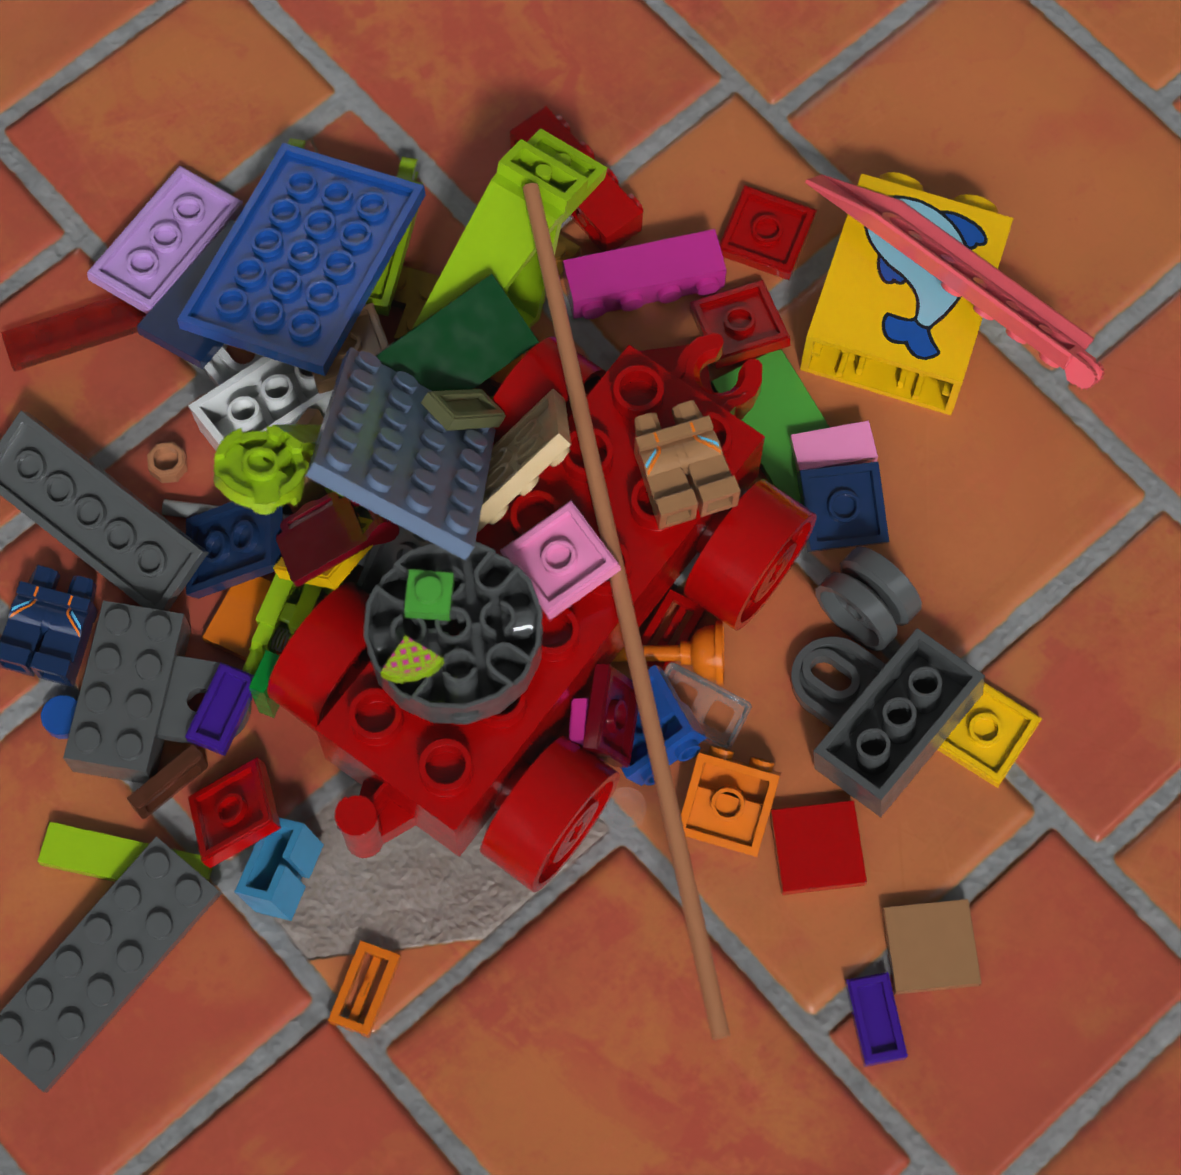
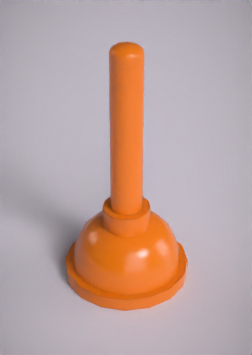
[612,620,725,686]

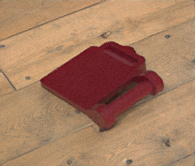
[276,492,400,587]

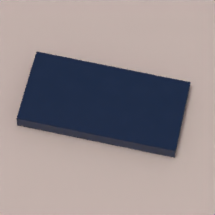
[137,220,235,369]

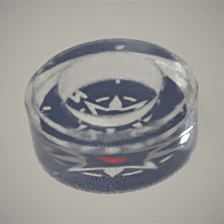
[604,787,647,831]

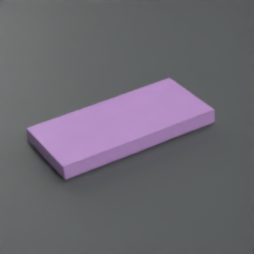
[87,166,244,314]

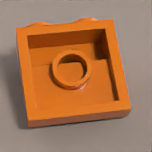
[681,745,781,857]

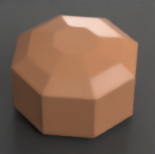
[147,442,188,483]

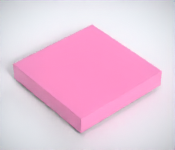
[500,501,622,620]

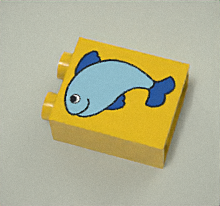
[800,172,1014,416]

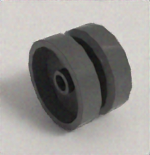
[816,546,922,652]

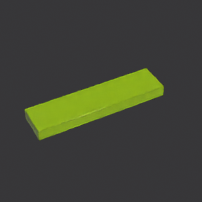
[37,822,213,882]

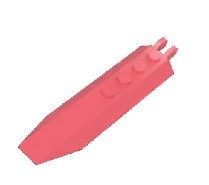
[805,174,1105,390]

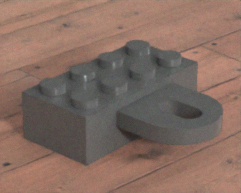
[63,600,252,784]
[791,628,985,817]

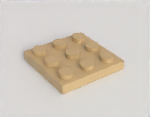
[477,388,571,532]

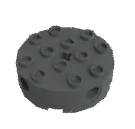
[364,542,543,724]

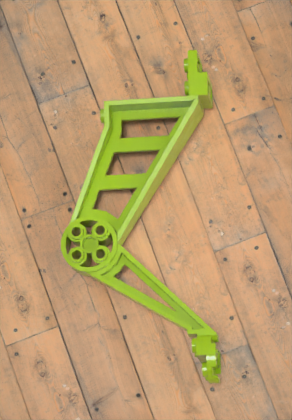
[214,128,608,515]

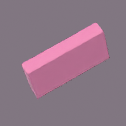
[790,421,878,472]

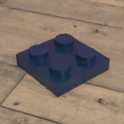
[797,462,890,552]

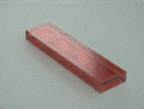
[1,296,147,372]

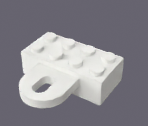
[188,344,333,450]

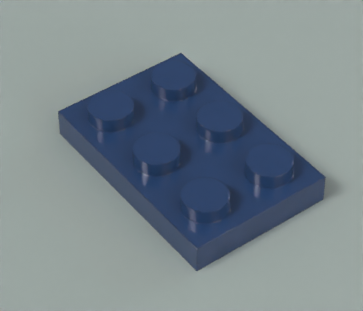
[186,501,283,599]

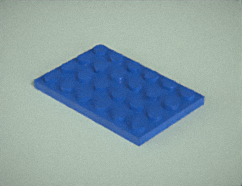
[177,143,426,376]

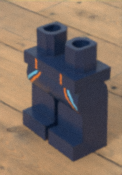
[0,565,98,687]

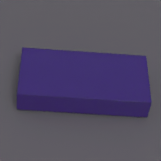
[185,662,254,756]
[845,972,908,1067]

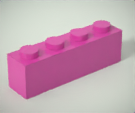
[563,229,727,319]

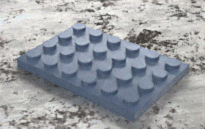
[306,347,496,560]

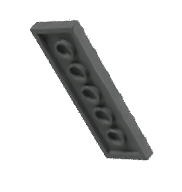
[0,410,209,611]
[0,836,222,1093]

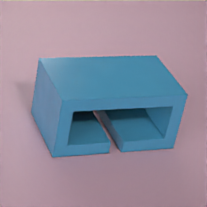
[235,818,324,921]

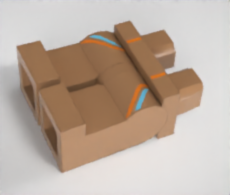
[634,400,741,530]

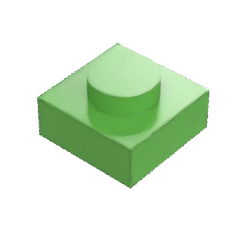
[404,569,455,621]

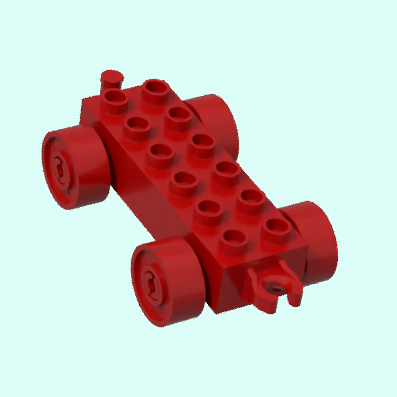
[267,333,817,892]

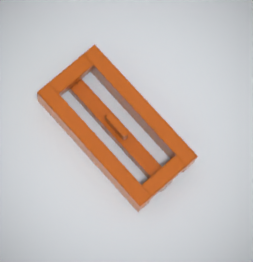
[328,940,401,1038]

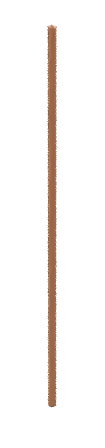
[522,183,730,1040]

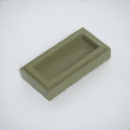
[421,389,506,431]

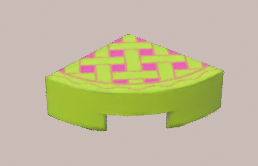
[380,636,444,683]

